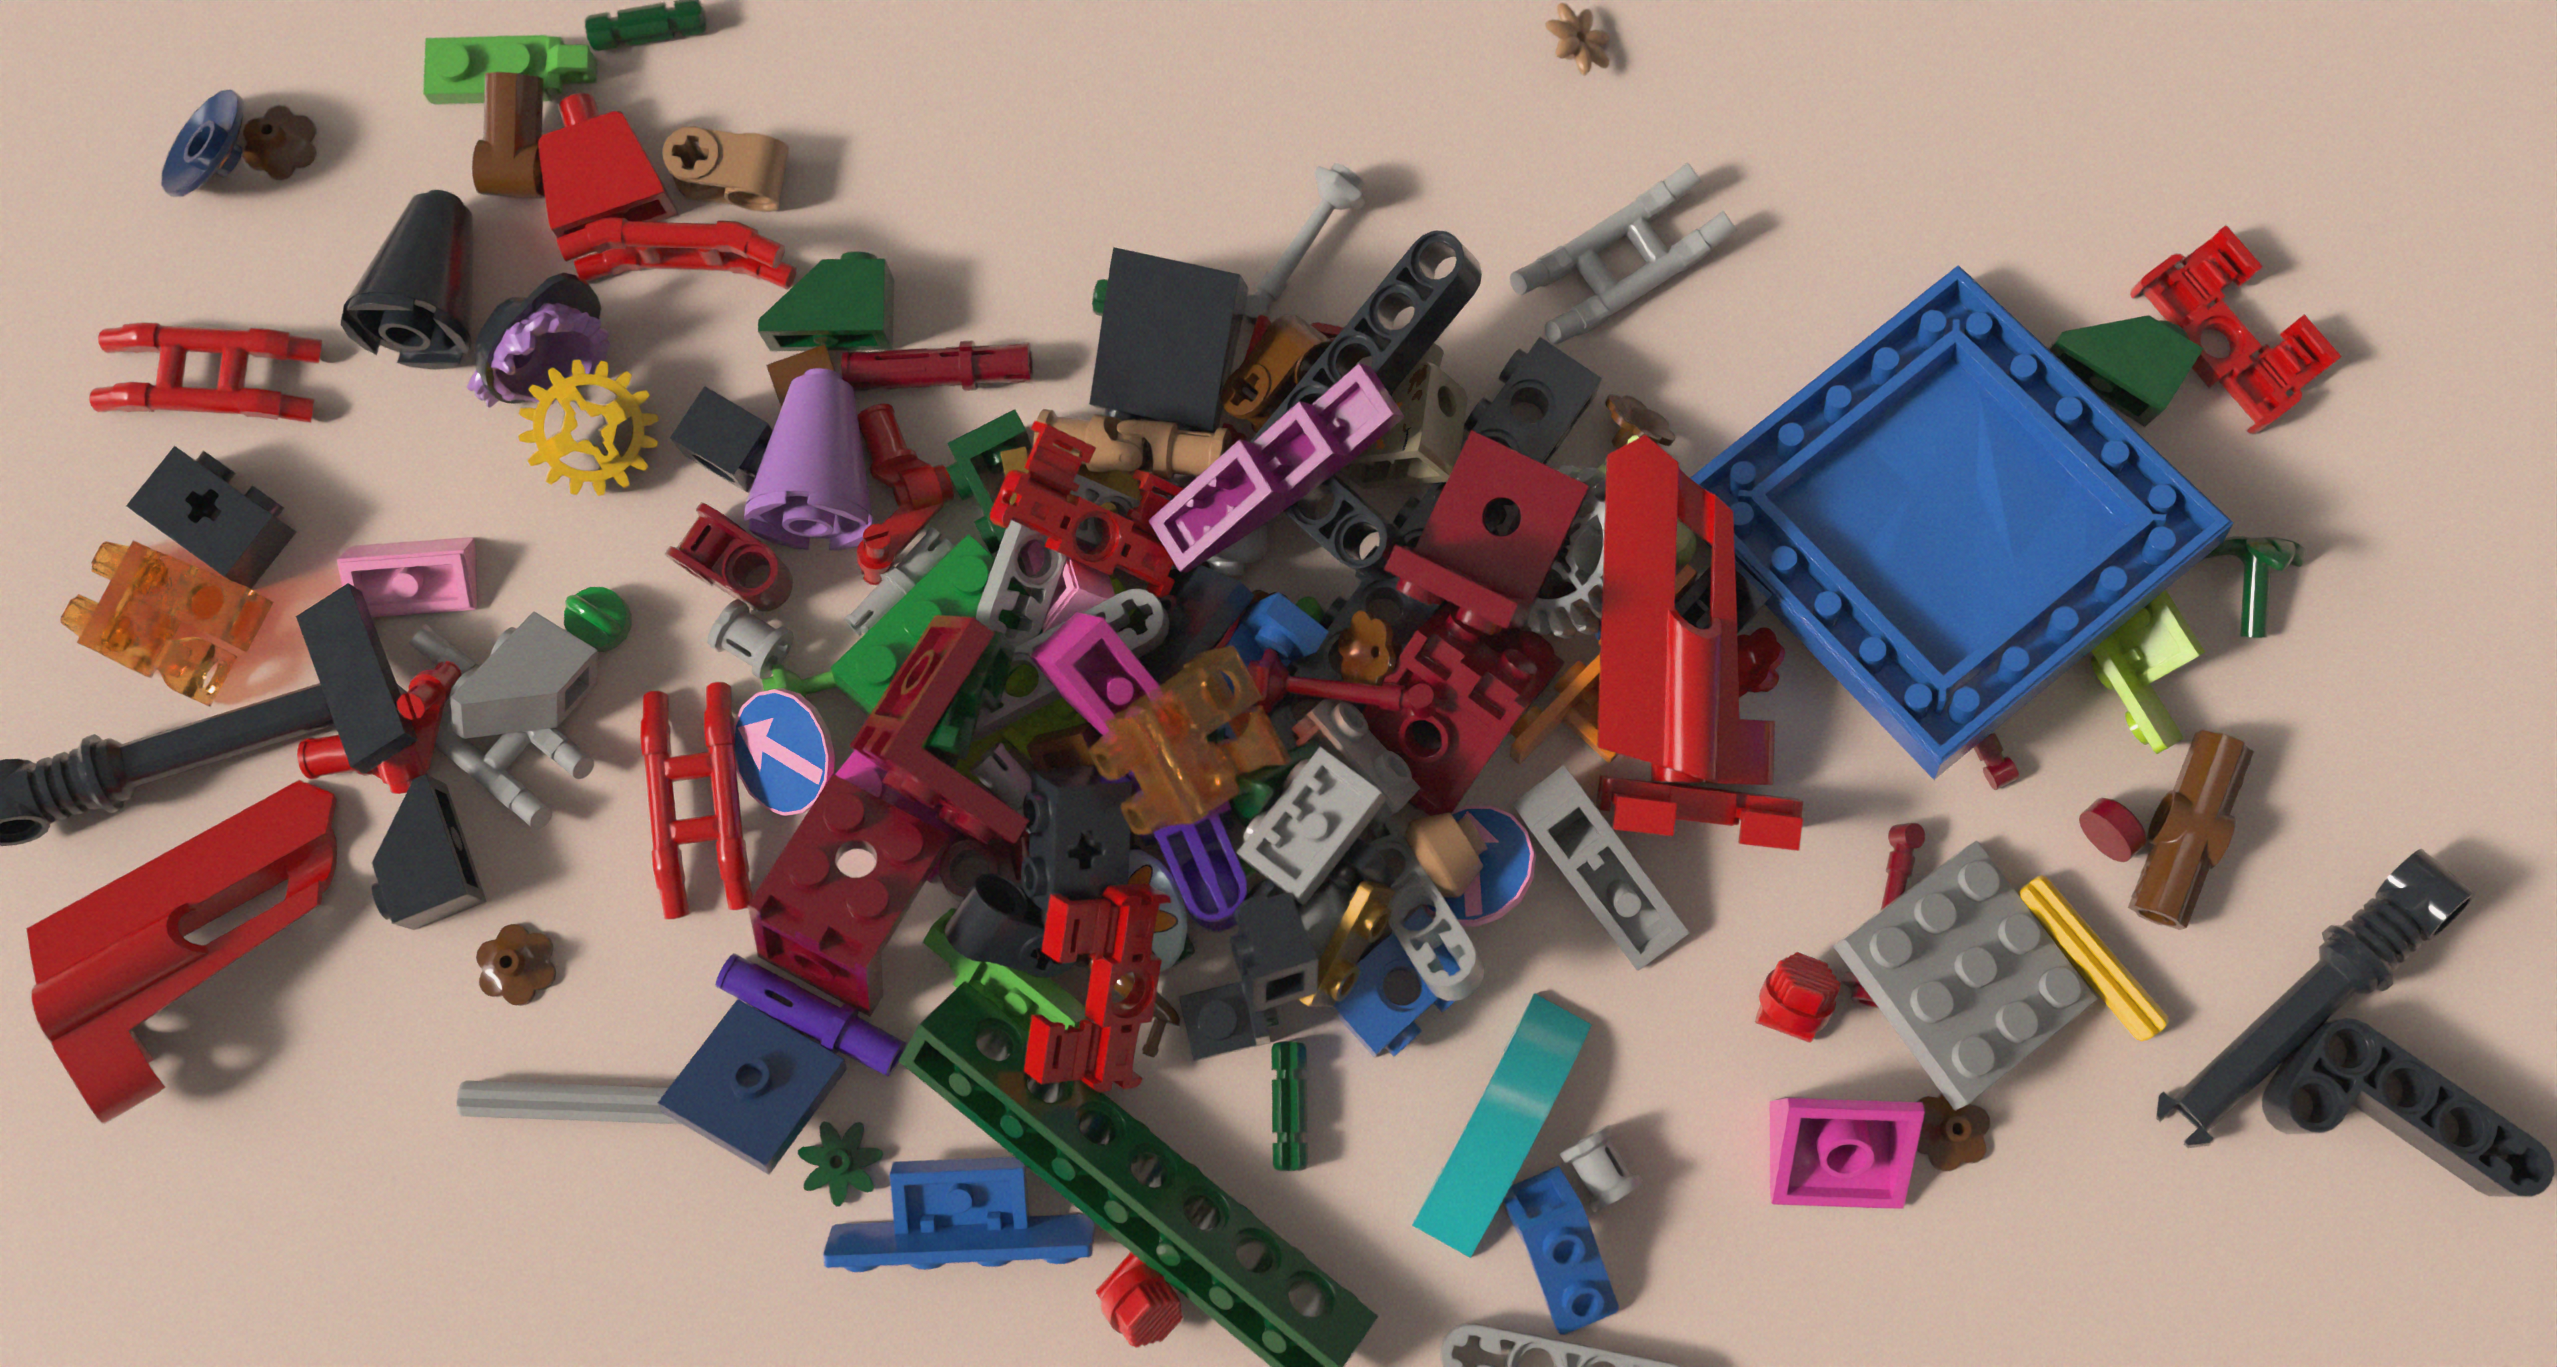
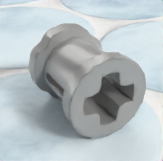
[707,599,794,679]
[1560,1125,1644,1212]

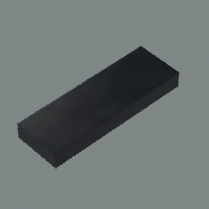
[296,583,418,774]

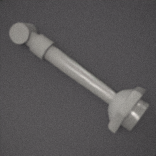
[1244,163,1366,325]

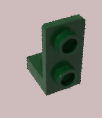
[945,409,1032,562]

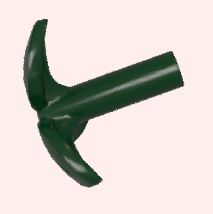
[2198,536,2306,638]
[1213,728,1320,828]

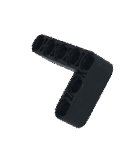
[1250,230,1482,580]

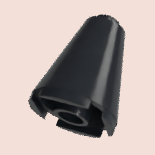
[340,190,473,370]

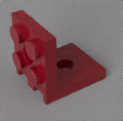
[1384,430,1591,635]
[1362,601,1565,816]
[849,615,1030,844]
[748,774,949,1017]

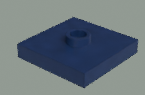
[657,999,847,1175]

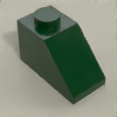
[758,251,894,351]
[2048,315,2204,427]

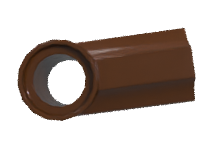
[472,72,545,199]

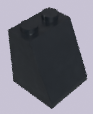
[1089,247,1249,433]

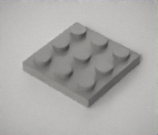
[1833,840,2097,1110]

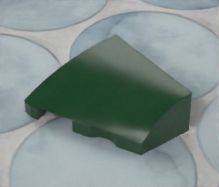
[924,630,1015,768]

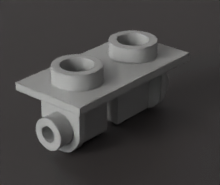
[1291,698,1420,826]

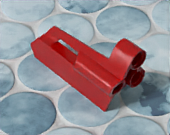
[1597,434,1775,785]
[26,780,337,1124]

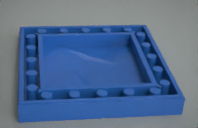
[1690,265,2234,780]

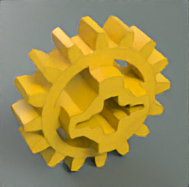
[518,359,659,496]

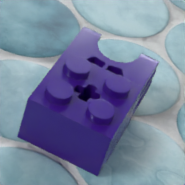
[1100,688,1248,932]

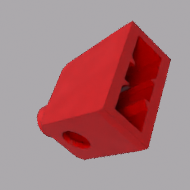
[538,93,678,238]

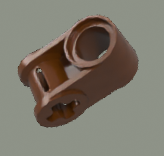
[1221,314,1333,434]

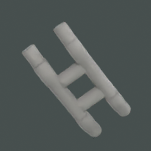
[1510,162,1737,344]
[397,624,594,829]

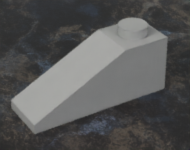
[1512,765,1690,971]

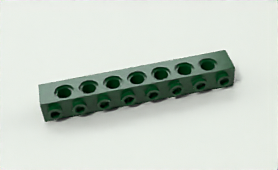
[898,981,1379,1367]

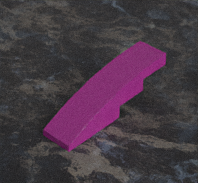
[1148,363,1405,573]

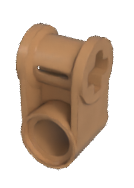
[663,126,789,212]

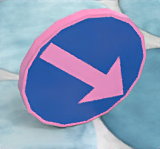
[733,688,835,816]
[1422,806,1536,927]

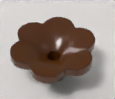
[243,105,317,180]
[1605,394,1676,449]
[1338,611,1402,686]
[476,924,556,1006]
[1916,1092,1991,1171]

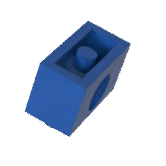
[1329,907,1461,1057]

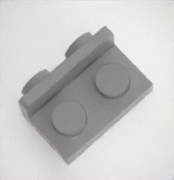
[1237,747,1387,905]

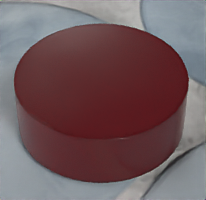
[2079,798,2146,862]

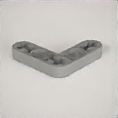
[976,474,1177,648]

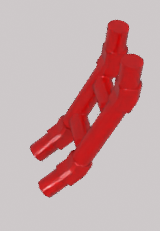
[556,217,797,290]
[89,322,322,423]
[640,682,753,919]

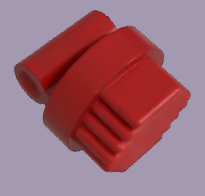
[1755,952,1841,1043]
[1096,1252,1183,1348]

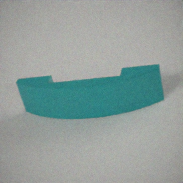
[1412,993,1592,1258]

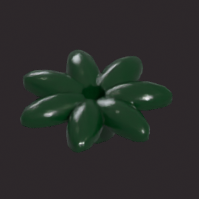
[798,1121,884,1207]

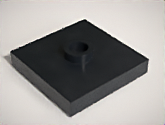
[1117,565,1254,693]

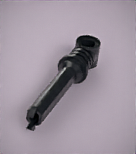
[0,683,337,846]
[2156,848,2475,1148]

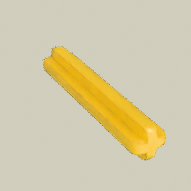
[2017,875,2169,1041]

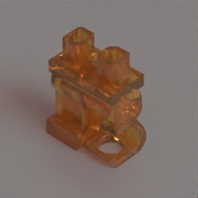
[60,540,274,707]
[1089,646,1291,835]

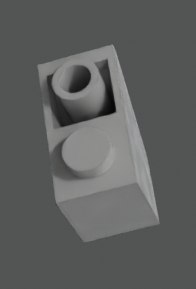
[449,611,597,739]

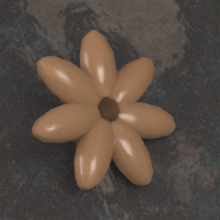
[1545,3,1610,75]

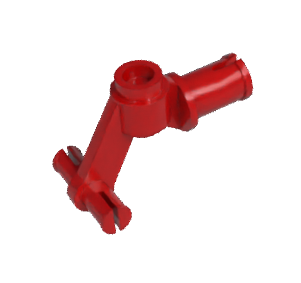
[857,403,954,585]
[297,661,462,794]

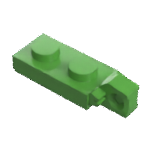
[423,35,597,105]
[923,907,1088,1033]

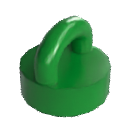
[564,587,632,652]

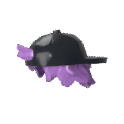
[467,272,611,408]

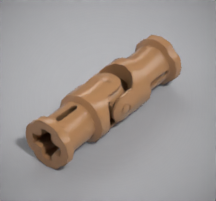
[1033,409,1232,480]

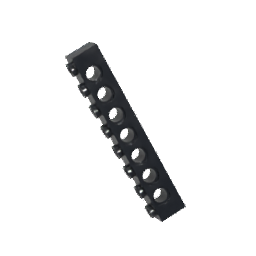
[1247,337,1602,762]

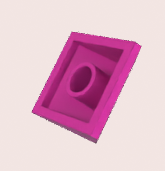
[1770,1098,1925,1209]

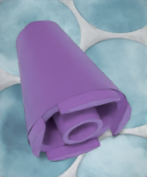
[744,368,873,550]

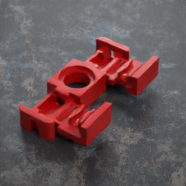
[2130,225,2342,434]
[990,421,1183,598]
[1596,775,1804,851]
[1024,883,1171,1092]

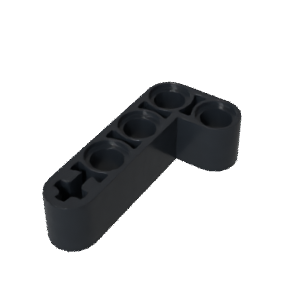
[2262,1018,2554,1197]

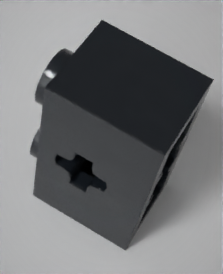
[126,446,296,591]
[1021,764,1132,913]

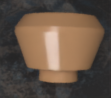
[1404,812,1488,898]

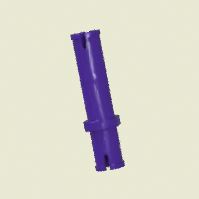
[715,953,907,1076]

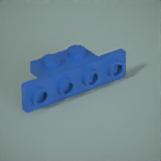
[823,1157,1096,1272]

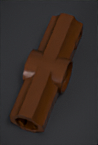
[2128,729,2254,930]

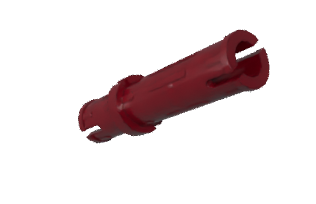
[841,341,1033,391]

